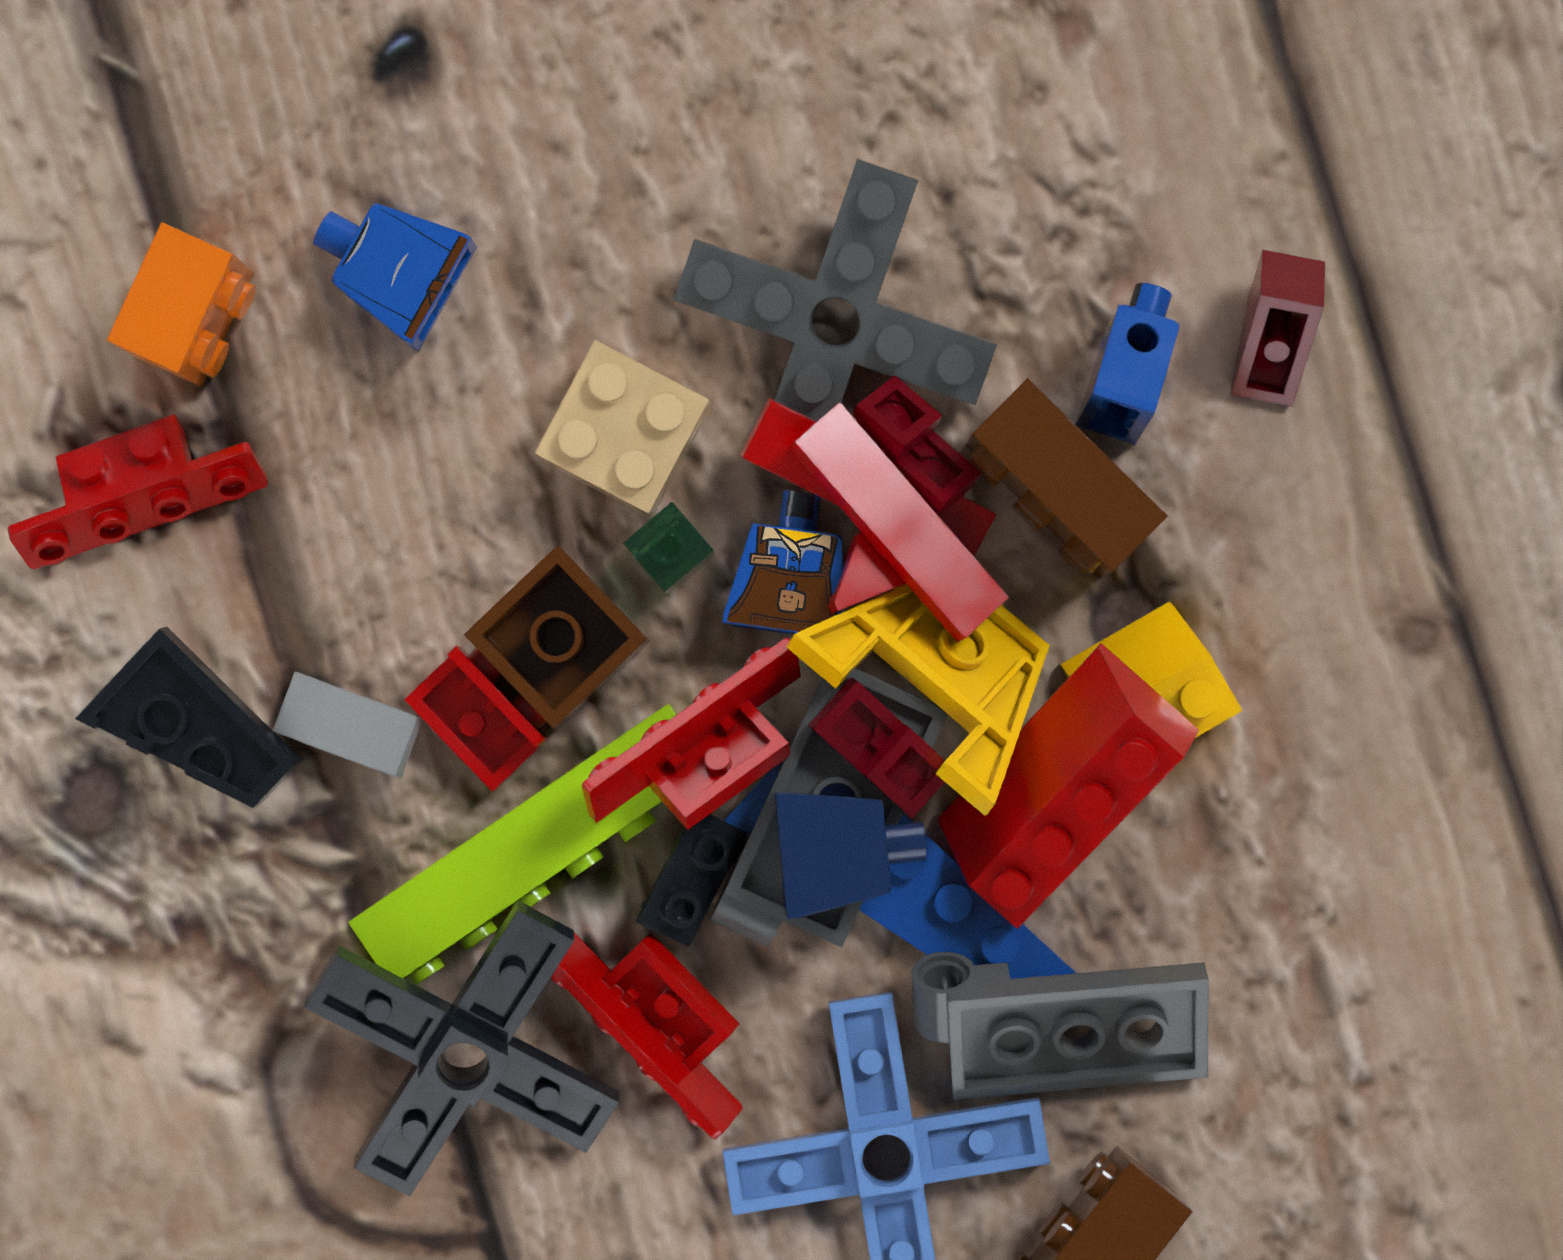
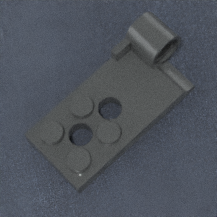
[710,668,948,947]
[911,951,1209,1100]

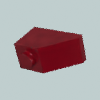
[1231,249,1325,407]

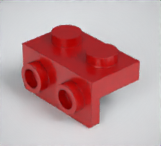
[404,645,550,792]

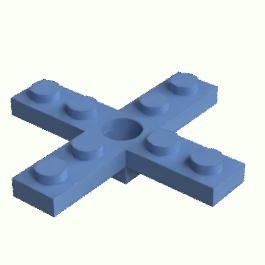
[722,991,1050,1260]

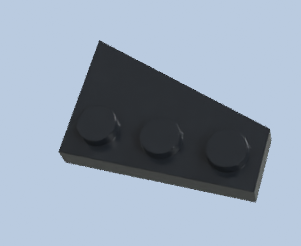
[75,626,302,808]

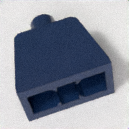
[774,792,927,919]

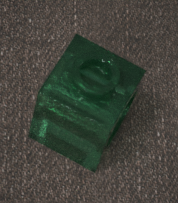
[623,502,715,596]

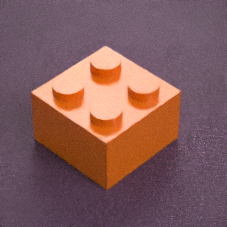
[106,222,256,387]

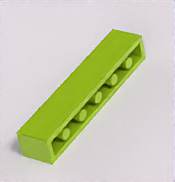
[348,703,677,985]

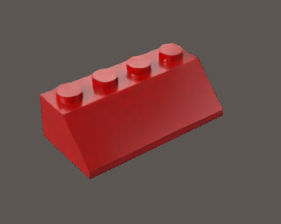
[937,643,1199,929]

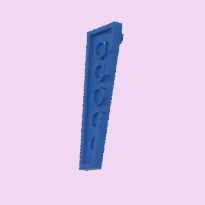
[725,761,1076,979]

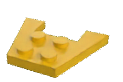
[786,584,1050,816]

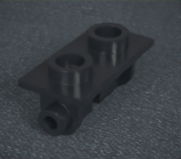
[635,813,747,947]

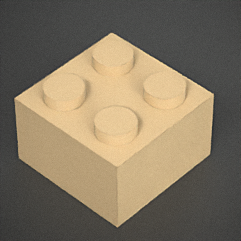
[535,340,711,519]

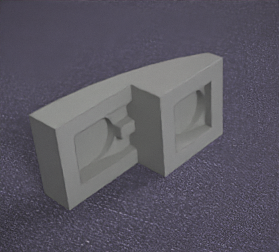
[273,672,423,778]

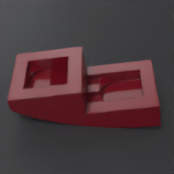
[853,375,982,516]
[808,677,945,818]

